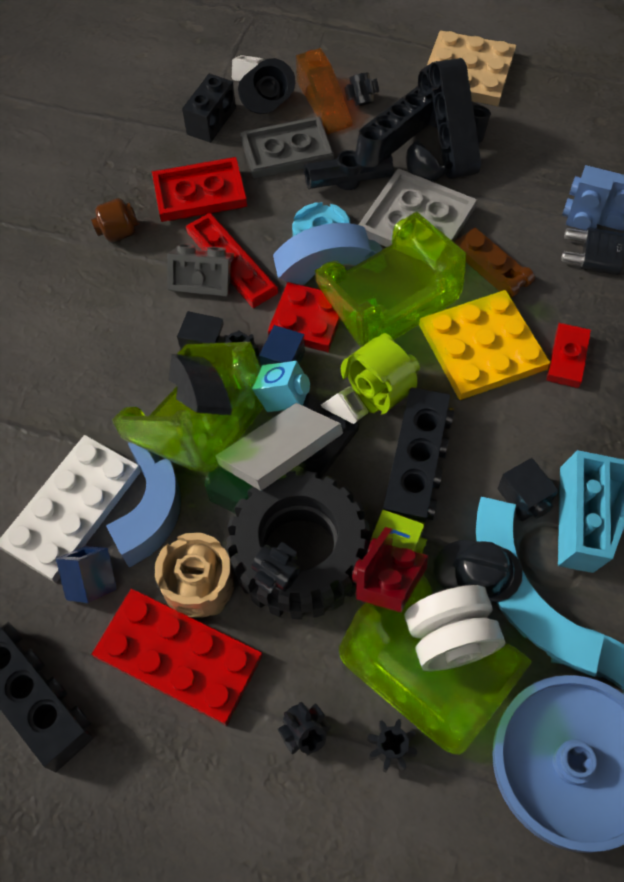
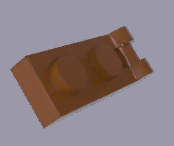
[452,228,535,298]

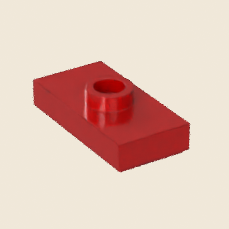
[546,323,591,388]

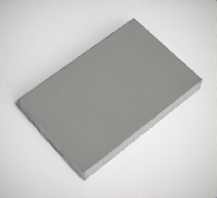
[216,403,343,491]

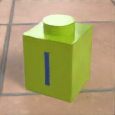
[370,510,427,554]

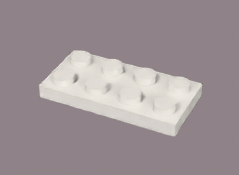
[0,435,141,583]

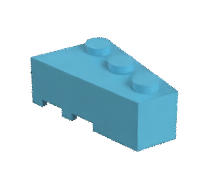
[558,450,624,573]

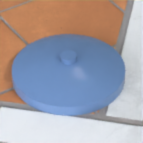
[492,675,624,853]

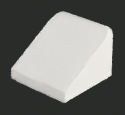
[231,55,264,81]
[321,386,368,424]

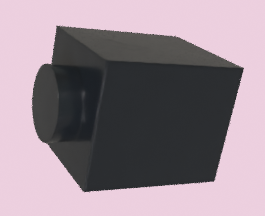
[497,458,558,522]

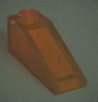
[296,48,353,134]

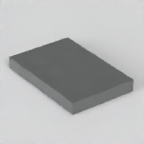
[240,116,334,179]

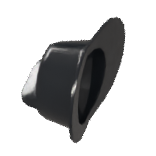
[238,58,296,114]
[434,540,522,602]

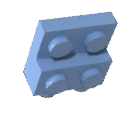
[562,165,624,231]

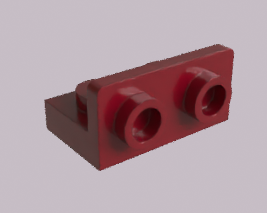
[352,527,428,613]

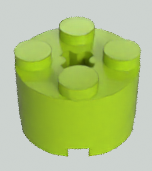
[341,333,420,414]

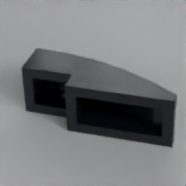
[168,354,232,415]

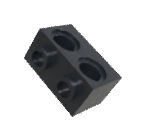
[182,73,236,143]

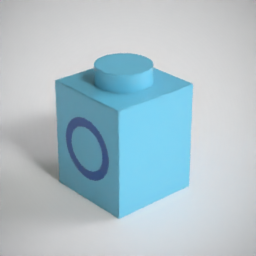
[252,361,310,412]

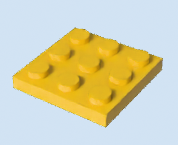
[419,290,550,400]

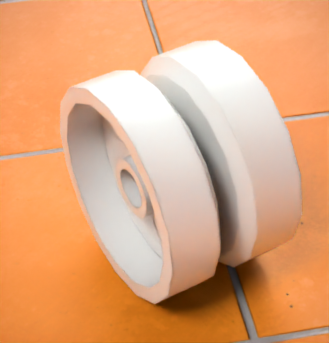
[404,585,505,672]

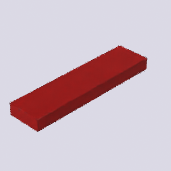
[186,213,278,308]

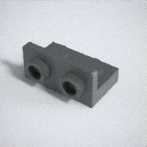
[167,244,234,296]

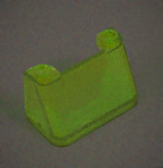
[315,212,466,347]
[112,342,264,473]
[338,576,532,754]

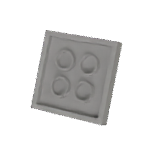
[358,168,477,268]

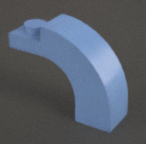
[273,223,386,286]
[106,437,181,567]

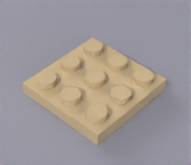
[427,31,516,106]

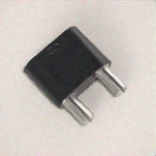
[561,228,624,275]

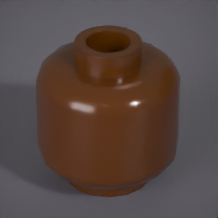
[91,198,139,243]

